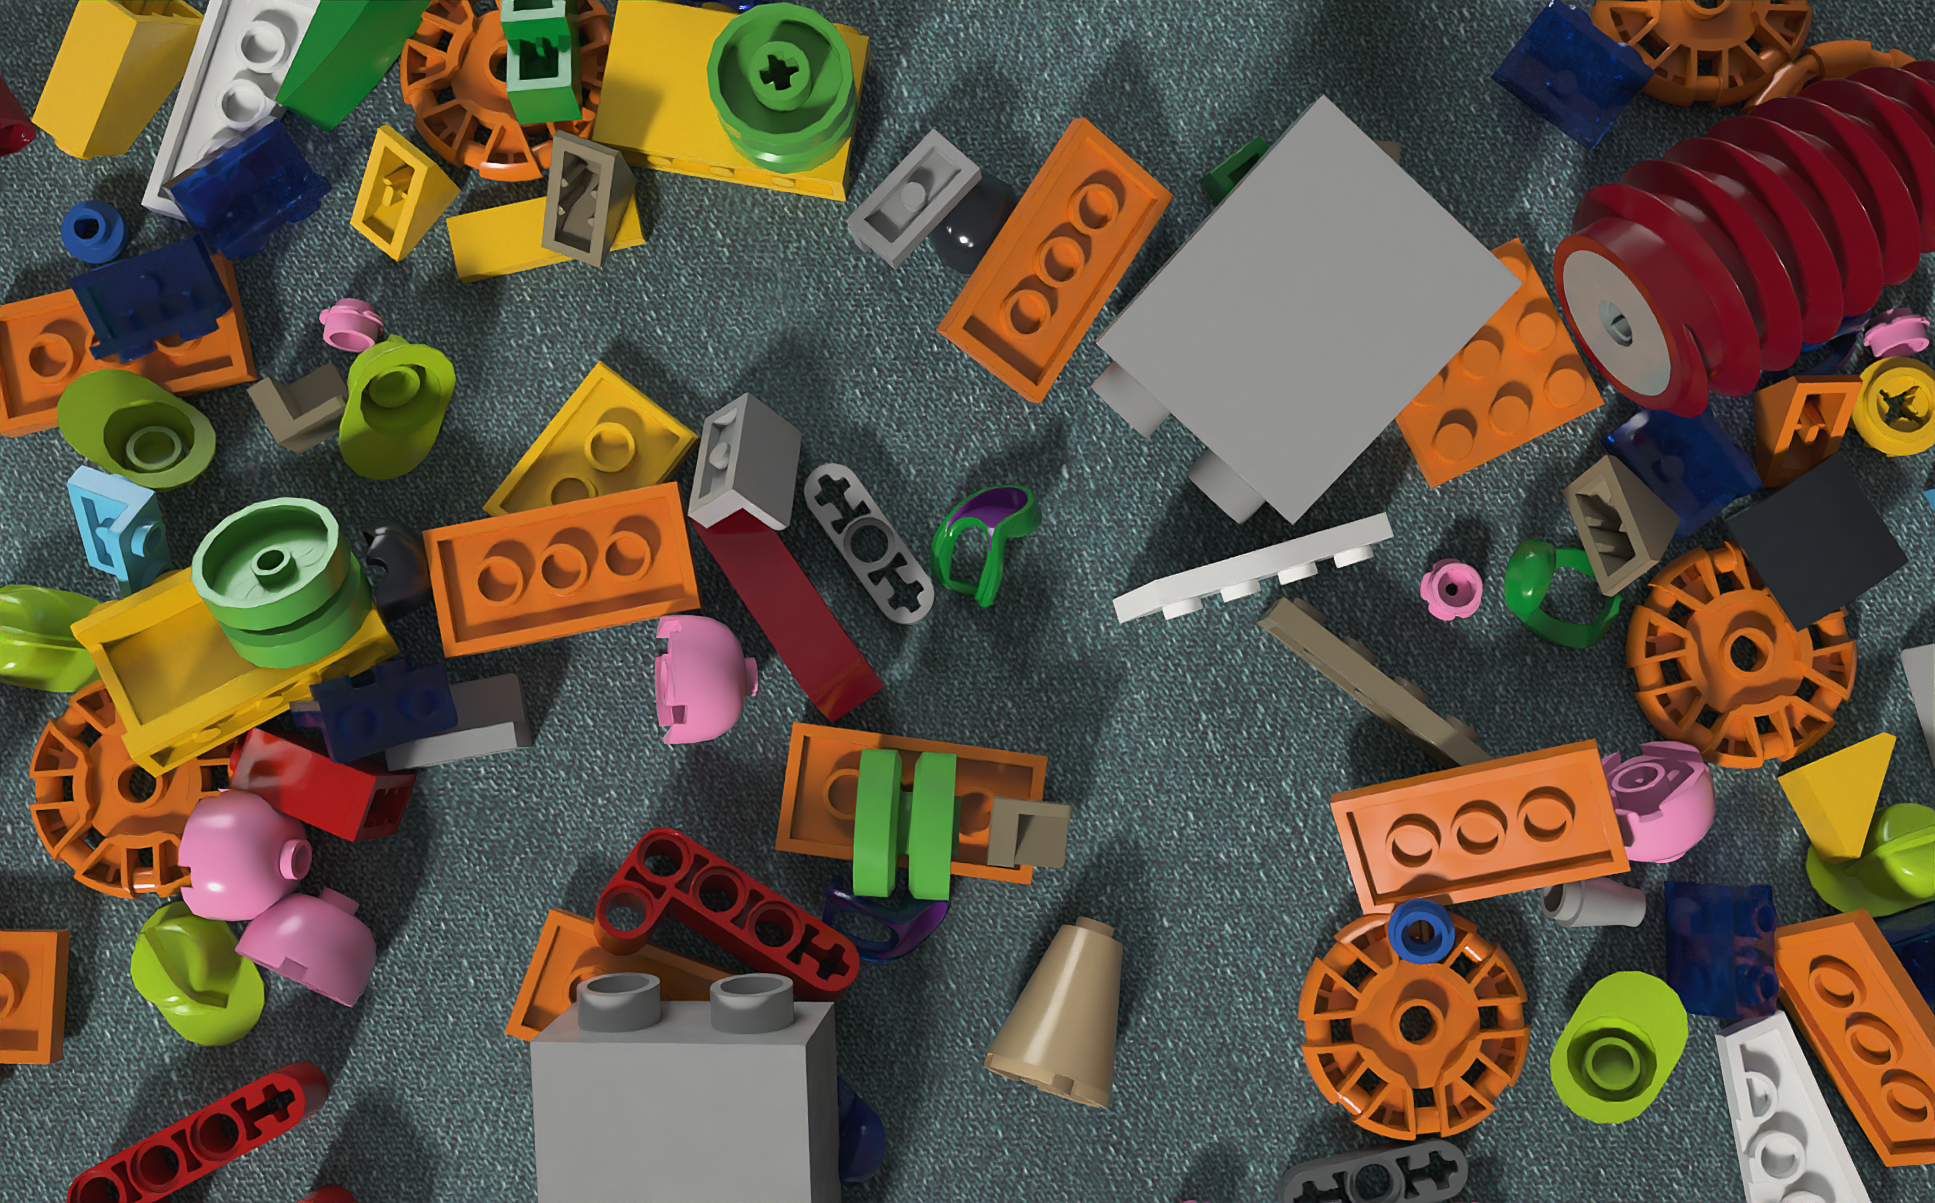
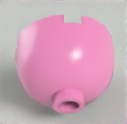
[655,615,758,744]
[1602,741,1716,863]
[178,787,312,921]
[234,887,376,1008]

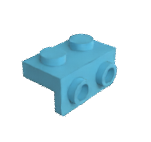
[66,465,175,599]

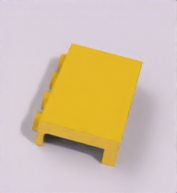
[592,0,872,202]
[70,566,401,778]

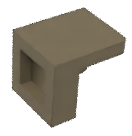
[246,363,349,454]
[986,795,1073,868]

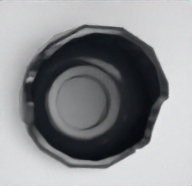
[928,173,1019,274]
[360,517,433,624]

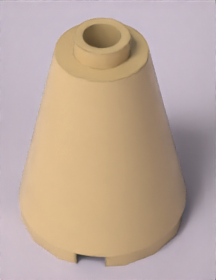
[982,917,1123,1109]

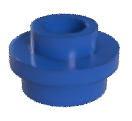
[61,200,129,264]
[1388,898,1455,965]

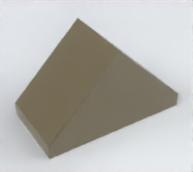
[541,130,637,268]
[1562,454,1682,597]

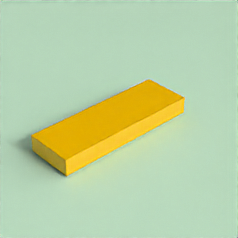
[446,189,646,284]

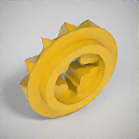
[1847,356,1935,457]

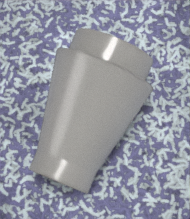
[1540,876,1646,927]

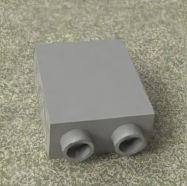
[1090,94,1523,526]
[530,972,842,1203]

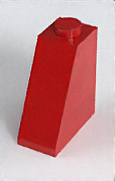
[228,726,417,842]

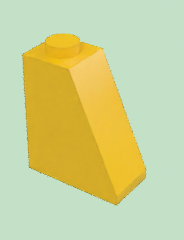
[31,0,204,160]

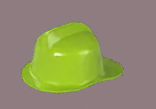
[338,334,456,480]
[57,369,216,493]
[0,584,102,693]
[1805,803,1935,918]
[130,901,265,1046]
[1550,971,1689,1124]

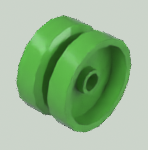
[707,2,858,174]
[190,497,372,669]
[853,748,961,901]

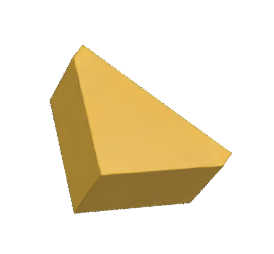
[350,124,461,262]
[1777,732,1897,865]

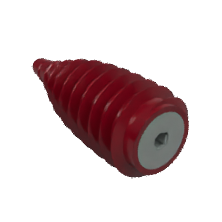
[1553,60,1935,418]

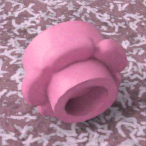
[319,298,384,353]
[1863,308,1930,361]
[1420,558,1483,621]

